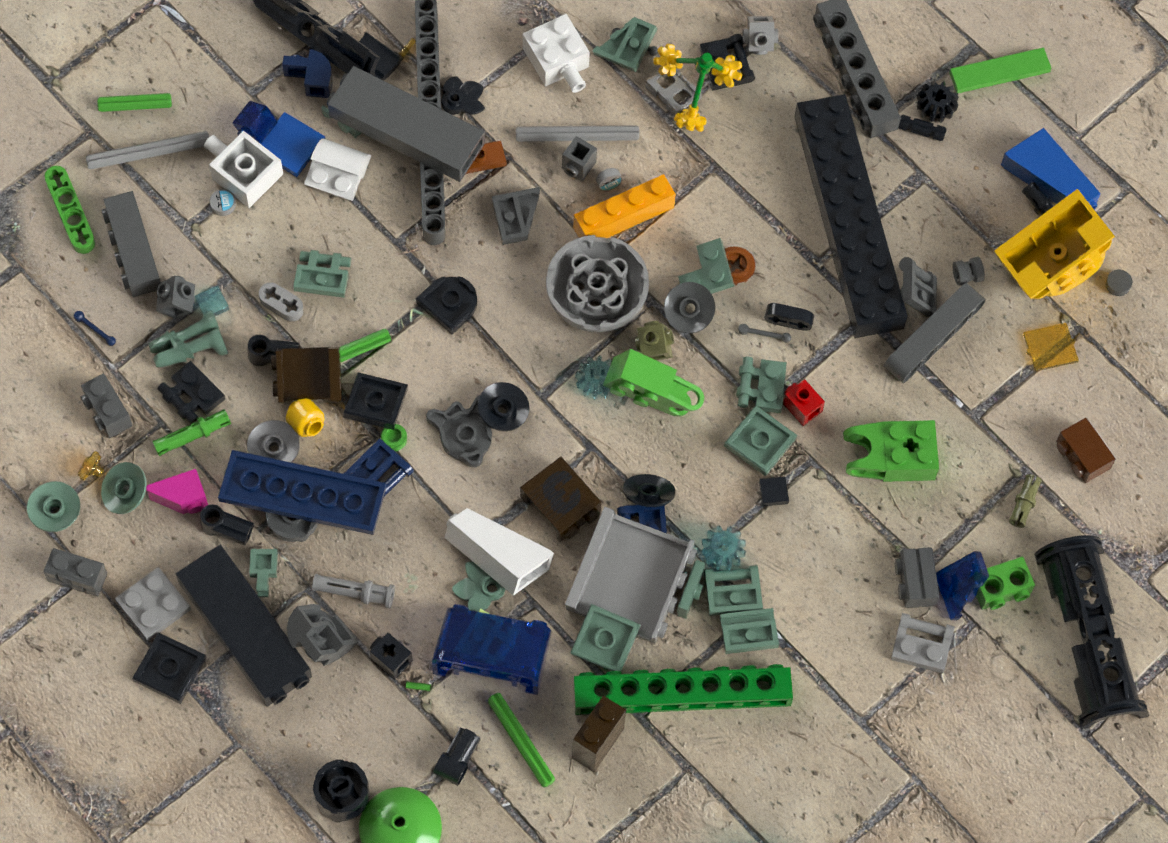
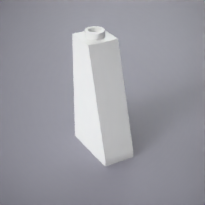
[444,508,554,596]

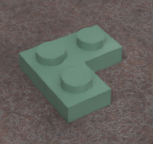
[678,238,734,294]

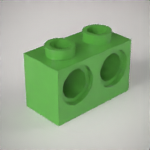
[970,557,1035,610]

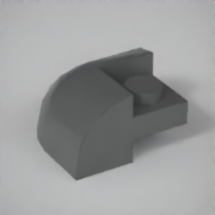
[287,604,358,666]

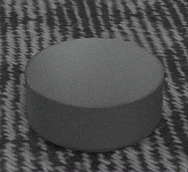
[1106,269,1133,296]

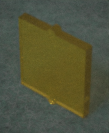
[1023,323,1079,372]

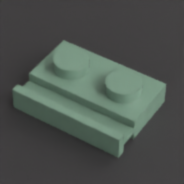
[720,608,779,654]

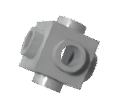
[743,16,778,55]

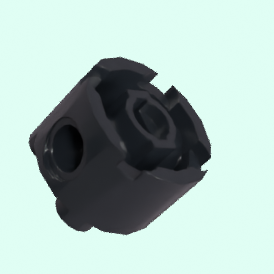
[313,759,369,823]

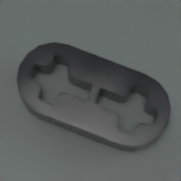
[764,303,815,331]

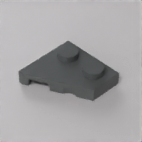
[492,187,540,245]

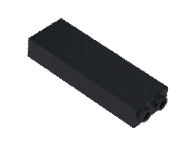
[175,544,312,707]

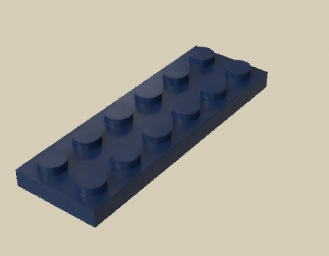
[218,450,386,535]

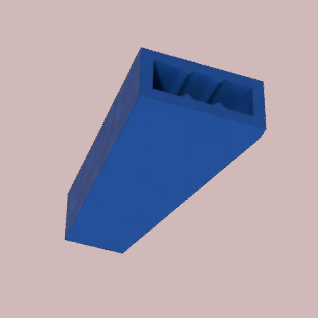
[1001,128,1101,210]

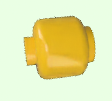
[286,398,325,437]

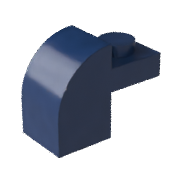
[282,49,333,98]

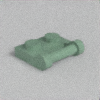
[704,565,763,616]

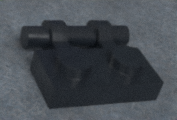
[157,360,226,424]

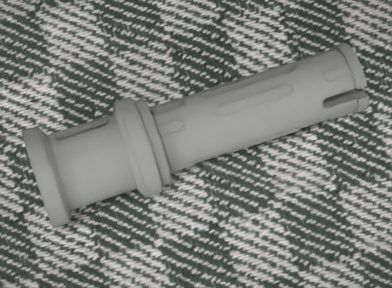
[312,574,395,608]

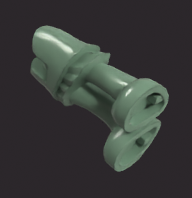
[149,310,228,368]

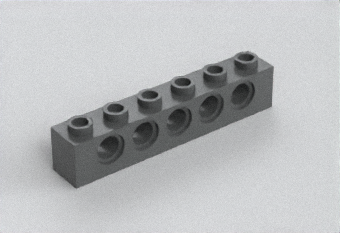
[813,0,901,139]

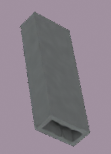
[327,66,485,182]

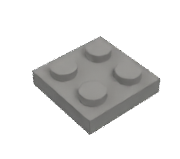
[115,567,191,641]

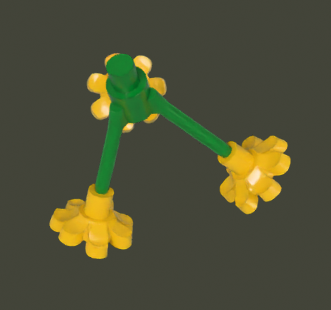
[653,43,742,132]

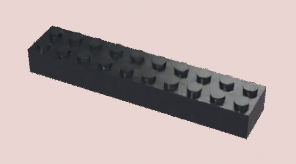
[794,94,908,338]

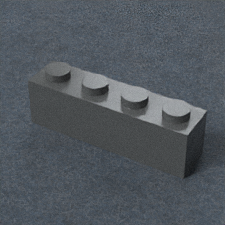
[101,191,161,297]

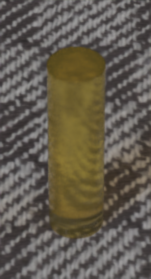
[399,38,416,57]

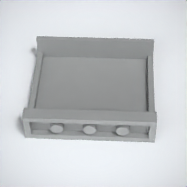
[565,507,697,644]

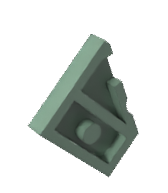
[592,17,658,72]

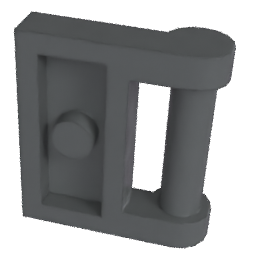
[899,257,937,317]

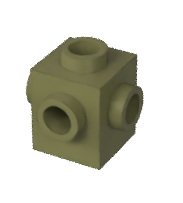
[635,321,674,361]

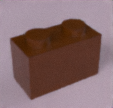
[1056,418,1116,483]

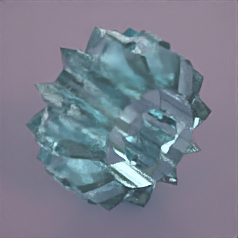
[575,355,612,400]
[702,525,746,571]

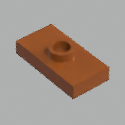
[466,140,507,174]

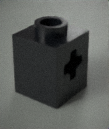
[370,633,413,680]

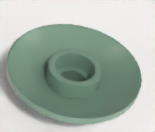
[101,462,147,514]
[27,481,81,532]

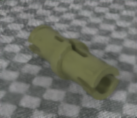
[1009,474,1042,528]

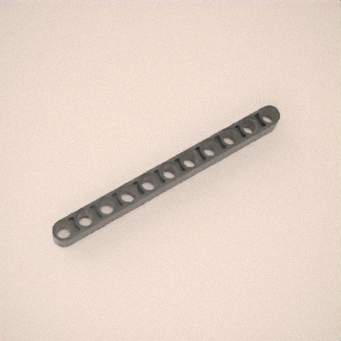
[415,0,446,246]

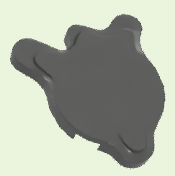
[426,395,492,468]

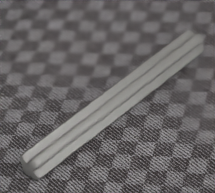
[516,125,639,142]
[86,131,209,169]

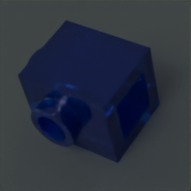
[232,101,278,144]

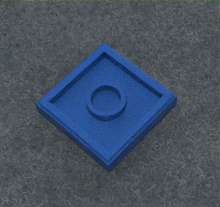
[260,112,326,177]

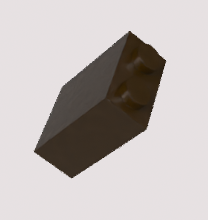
[572,695,626,772]

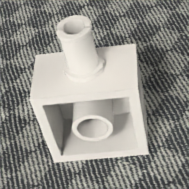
[523,14,590,93]
[204,131,283,208]

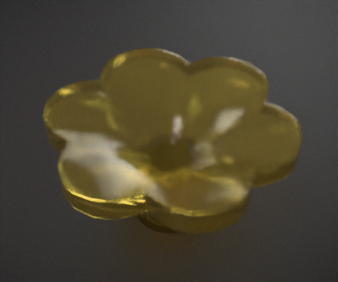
[78,451,104,481]

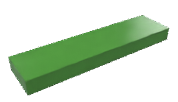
[949,47,1052,93]

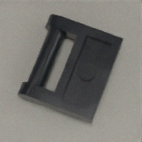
[699,34,755,91]

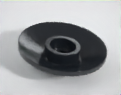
[478,382,530,432]
[623,474,675,507]

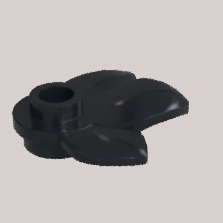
[441,76,485,115]

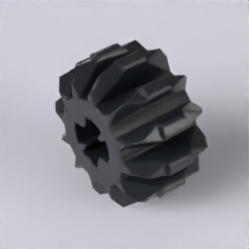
[916,80,959,123]

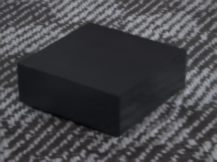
[759,477,789,507]

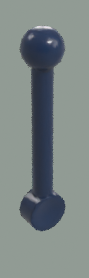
[74,311,116,346]

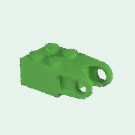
[603,349,704,417]
[843,420,939,482]

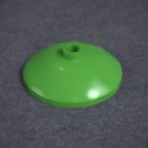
[359,787,442,843]

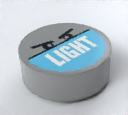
[596,168,623,191]
[210,189,236,216]

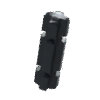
[898,114,947,141]

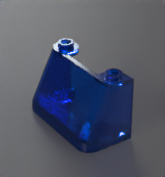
[432,604,552,695]

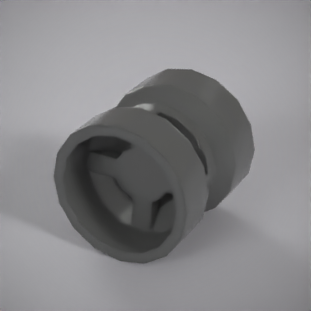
[952,256,985,286]

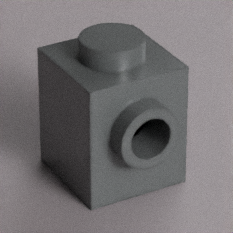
[562,136,597,181]

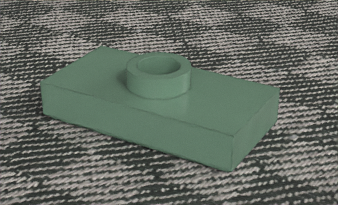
[677,560,705,619]

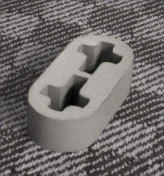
[259,283,304,321]

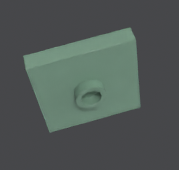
[724,405,797,476]
[570,604,641,672]

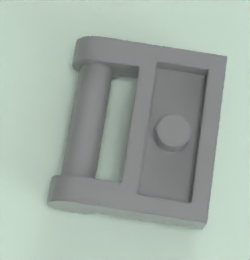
[891,613,955,673]

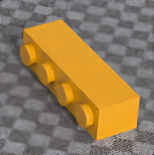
[573,174,676,238]

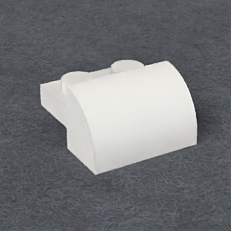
[304,139,371,201]

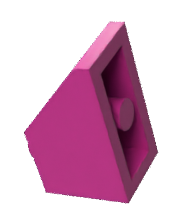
[146,469,208,514]

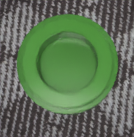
[381,424,407,451]

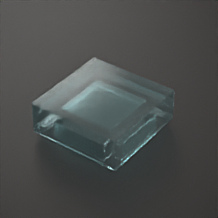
[195,286,229,316]

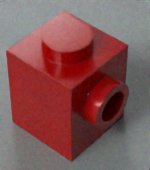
[783,379,825,426]

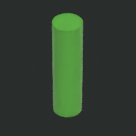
[406,681,431,691]

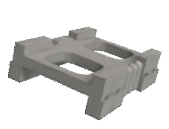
[645,69,702,117]

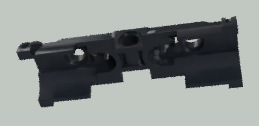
[253,0,404,81]
[1034,535,1149,729]

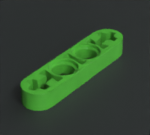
[45,166,95,254]

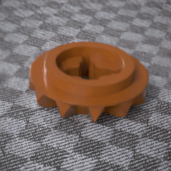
[725,246,756,286]

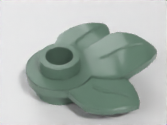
[452,562,506,613]

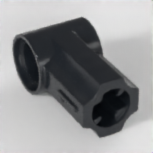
[248,334,299,366]
[200,504,254,545]
[433,727,481,786]

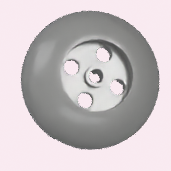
[546,235,649,332]

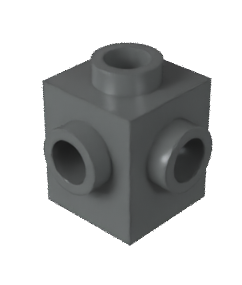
[156,276,195,319]

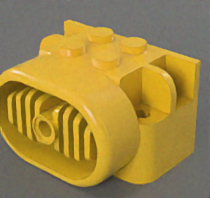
[994,189,1115,299]

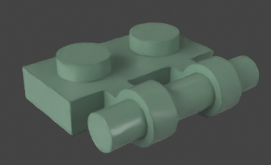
[293,250,352,298]
[736,357,787,413]

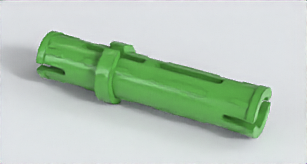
[152,409,231,456]

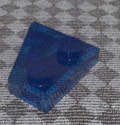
[936,551,989,621]

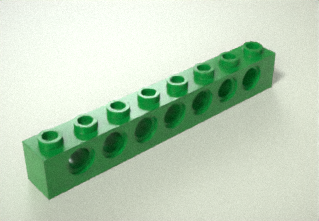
[573,664,793,715]

